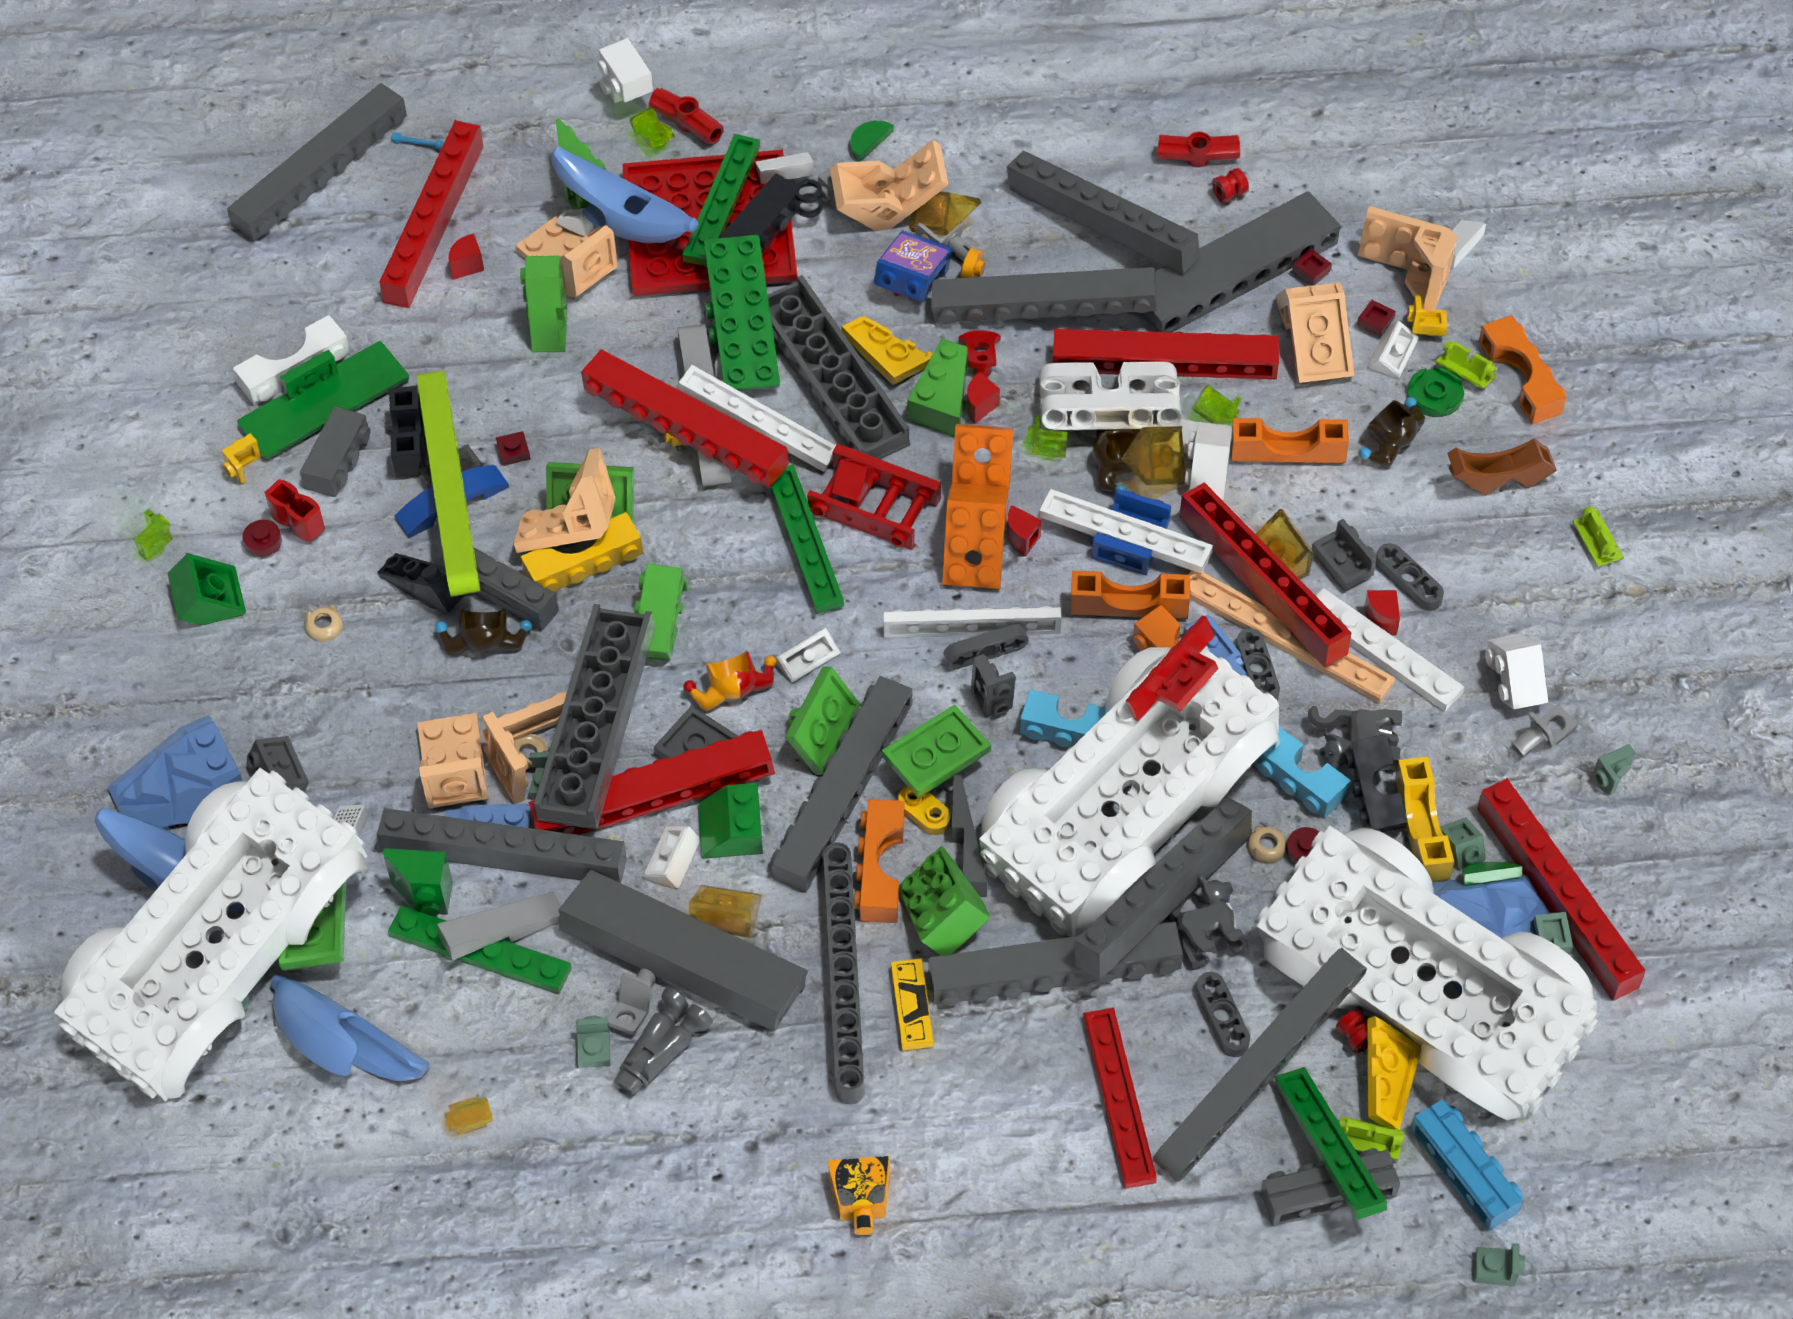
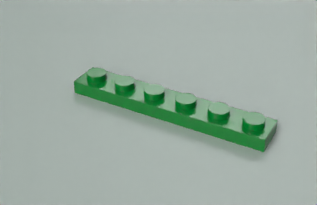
[683,134,761,267]
[770,464,844,614]
[388,905,572,995]
[1275,1067,1387,1220]

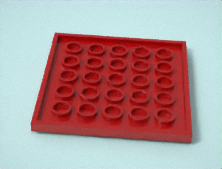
[622,149,798,296]

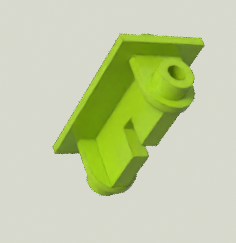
[1435,340,1497,389]
[1572,506,1624,567]
[1340,1116,1405,1161]

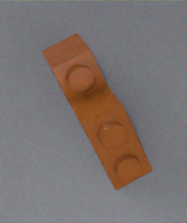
[1447,438,1557,496]

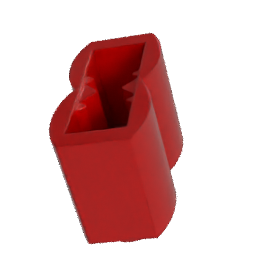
[264,479,325,542]

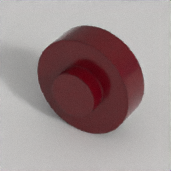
[242,519,282,557]
[1286,827,1320,865]

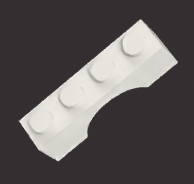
[233,315,350,406]

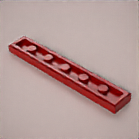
[1083,1007,1157,1189]

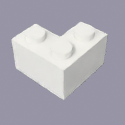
[598,38,653,103]
[1184,422,1232,500]
[1485,633,1548,709]

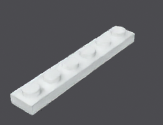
[677,365,836,472]
[1039,489,1213,574]
[1316,588,1464,712]
[884,606,1061,638]

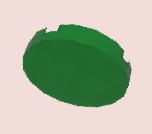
[1407,367,1464,417]

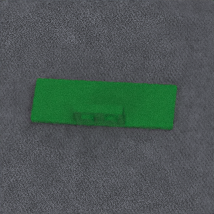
[704,235,780,391]
[237,341,410,459]

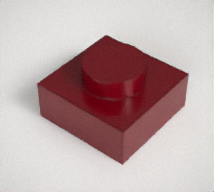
[1292,249,1332,286]
[1357,299,1396,336]
[496,431,531,466]

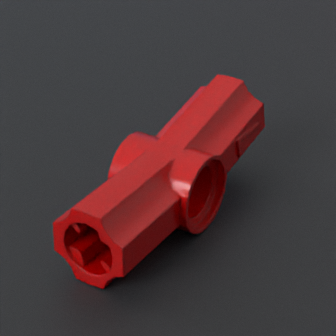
[648,87,724,145]
[1157,131,1241,168]

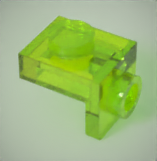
[630,107,675,149]
[1191,384,1242,425]
[1027,416,1068,458]
[134,509,173,561]

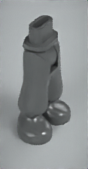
[614,987,713,1095]

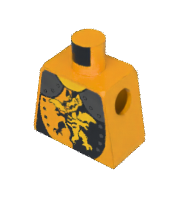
[828,1156,890,1235]

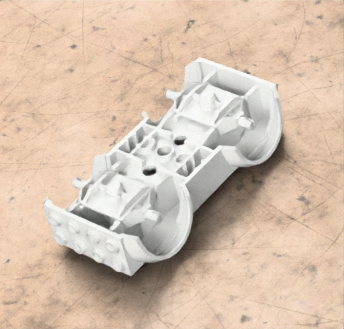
[979,646,1280,937]
[54,767,368,1101]
[1257,826,1599,1120]

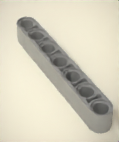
[677,324,731,486]

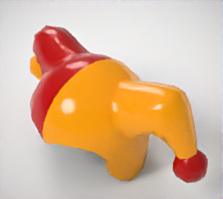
[683,651,776,711]

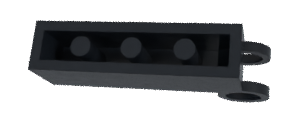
[719,173,823,253]

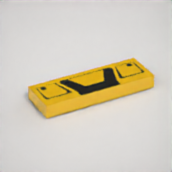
[891,958,934,1051]

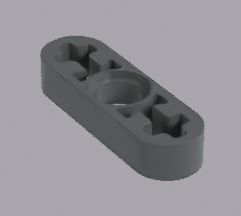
[1376,543,1444,611]
[943,624,1029,669]
[1236,628,1280,701]
[1196,972,1250,1057]

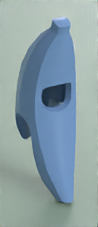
[551,146,699,243]
[94,807,244,911]
[271,975,429,1081]

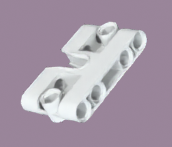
[1039,362,1182,430]

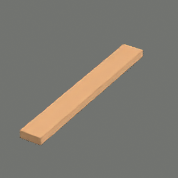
[1188,570,1396,704]

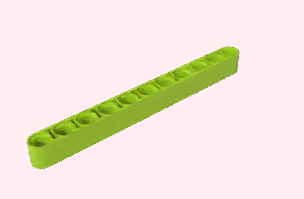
[416,370,480,597]

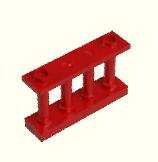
[807,443,941,550]

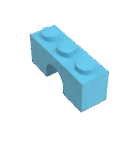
[1020,689,1106,747]
[1255,727,1351,819]

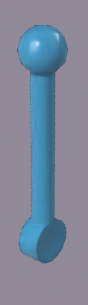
[391,132,444,150]

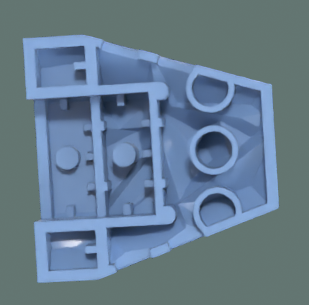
[108,715,243,831]
[1432,875,1550,997]

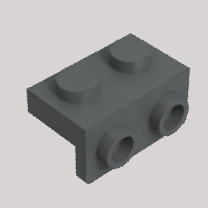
[1311,519,1377,590]

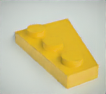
[841,315,933,385]
[1368,1016,1421,1130]

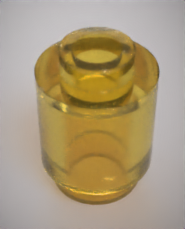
[444,1096,494,1136]

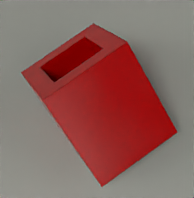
[449,233,484,280]
[967,372,1000,424]
[832,458,875,501]
[1007,505,1042,557]
[1364,590,1400,636]

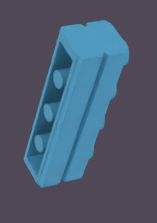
[1410,1099,1523,1231]

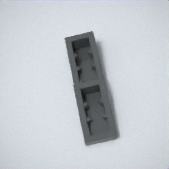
[952,775,987,897]

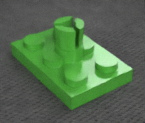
[546,462,634,522]
[785,666,861,775]
[882,704,991,798]
[279,882,346,971]

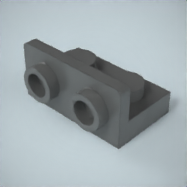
[971,654,1016,718]
[247,736,309,790]

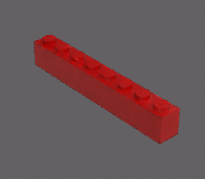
[379,120,484,308]
[1053,328,1279,380]
[581,349,789,488]
[1179,482,1352,668]
[528,729,775,835]
[1477,778,1646,1001]

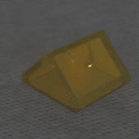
[909,192,981,236]
[1122,426,1185,485]
[1256,509,1313,579]
[689,885,762,938]

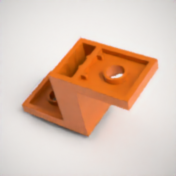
[942,424,1014,589]

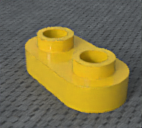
[898,786,951,835]

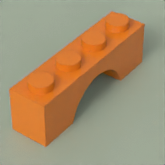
[1479,315,1567,425]
[1231,418,1349,463]
[1070,571,1190,619]
[1133,605,1180,651]
[854,799,905,923]

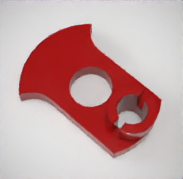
[959,330,1001,377]

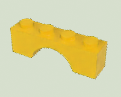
[521,512,643,592]
[1394,756,1454,882]

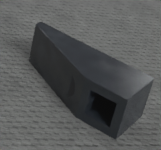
[377,553,465,613]

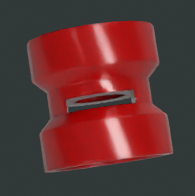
[1212,168,1249,203]
[1336,1009,1368,1053]

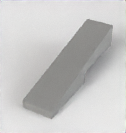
[437,891,561,961]

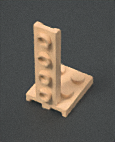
[482,692,567,804]

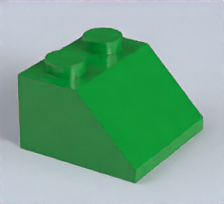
[168,553,246,626]
[698,783,763,859]
[383,848,453,916]

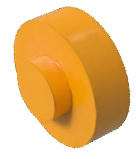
[961,248,986,278]

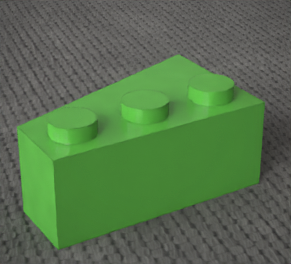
[520,255,567,353]
[907,338,968,437]
[634,563,689,660]

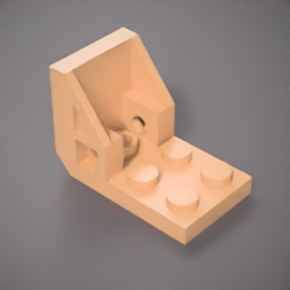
[830,140,949,231]
[1357,206,1458,312]
[515,216,618,298]
[1276,282,1355,384]
[514,448,616,553]
[417,713,489,809]

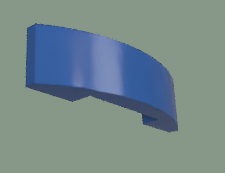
[394,465,509,538]

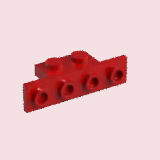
[1126,615,1219,721]

